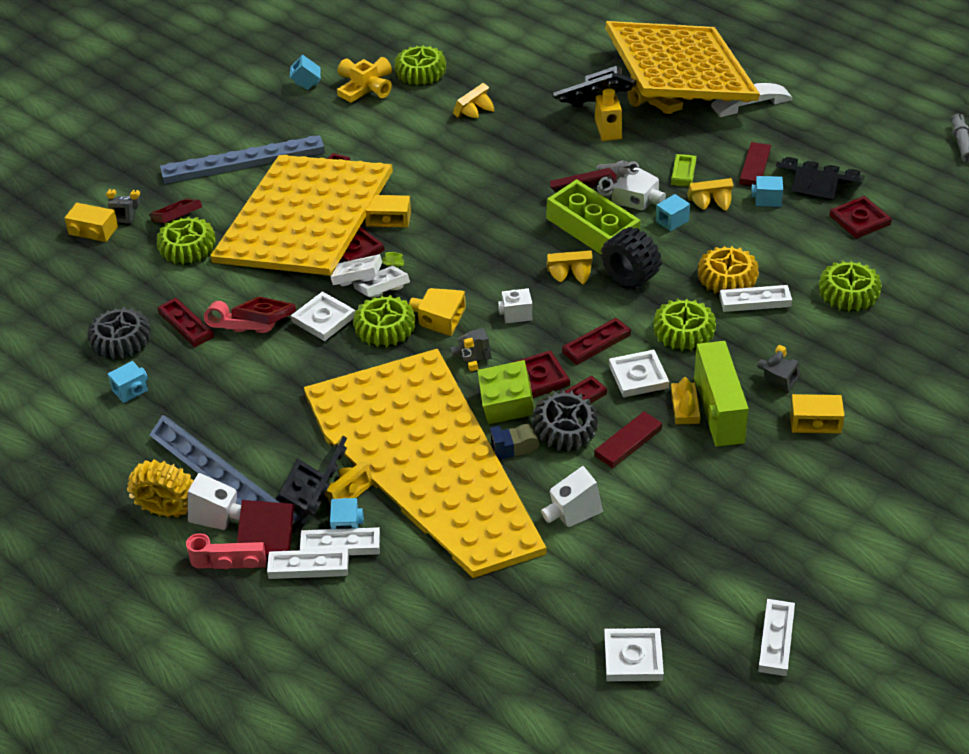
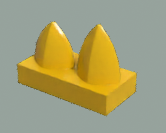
[452,83,494,118]
[687,178,733,211]
[546,251,593,285]
[671,377,700,425]
[324,461,373,506]

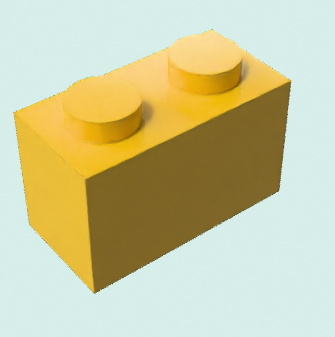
[365,195,411,227]
[64,203,118,242]
[790,394,844,434]

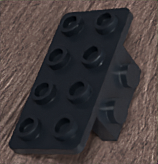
[552,66,637,107]
[776,157,865,199]
[276,435,347,532]

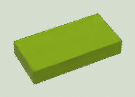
[671,154,697,187]

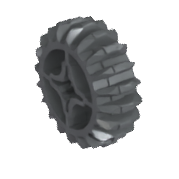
[87,307,151,360]
[532,388,599,452]

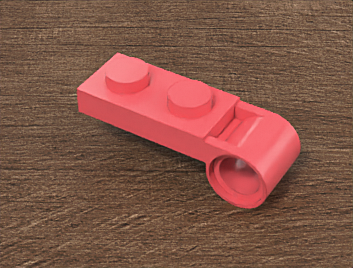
[204,301,276,333]
[186,533,267,569]

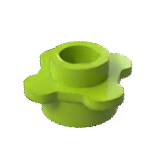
[382,252,404,268]

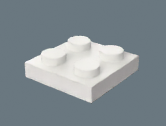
[331,254,382,286]
[353,266,410,298]
[291,292,355,341]
[609,350,669,397]
[604,628,664,681]

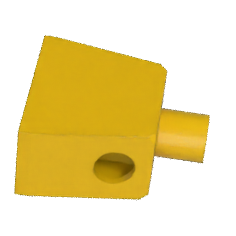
[595,89,622,141]
[409,288,466,336]

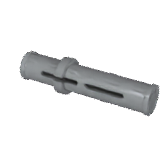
[951,114,969,163]
[596,160,639,177]
[597,177,614,200]

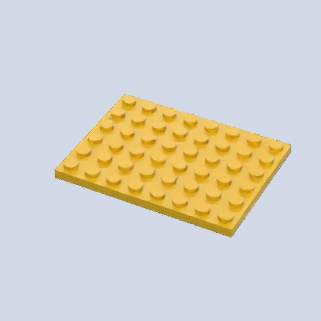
[605,21,760,102]
[210,155,393,276]

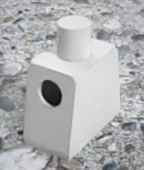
[612,168,666,211]
[541,466,603,527]
[188,473,241,530]

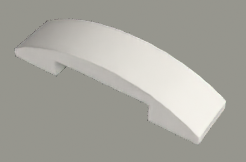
[711,83,792,117]

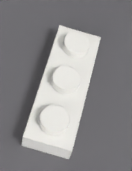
[719,285,792,312]
[300,527,380,555]
[267,549,349,579]
[758,599,795,676]

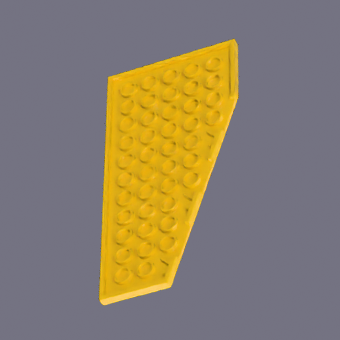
[304,349,547,578]

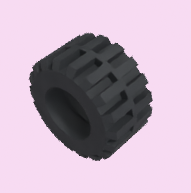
[601,227,662,289]

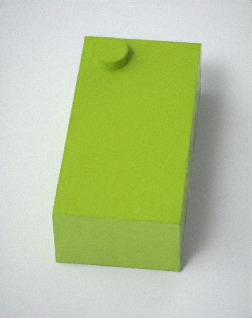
[546,179,641,254]
[694,341,749,447]

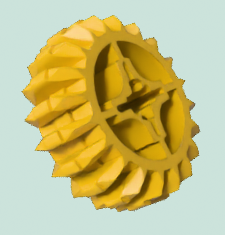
[698,246,759,294]
[127,459,194,518]

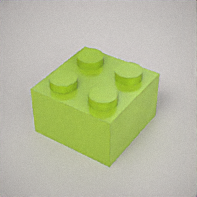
[478,360,535,425]

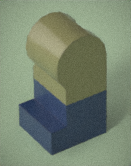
[490,424,539,460]

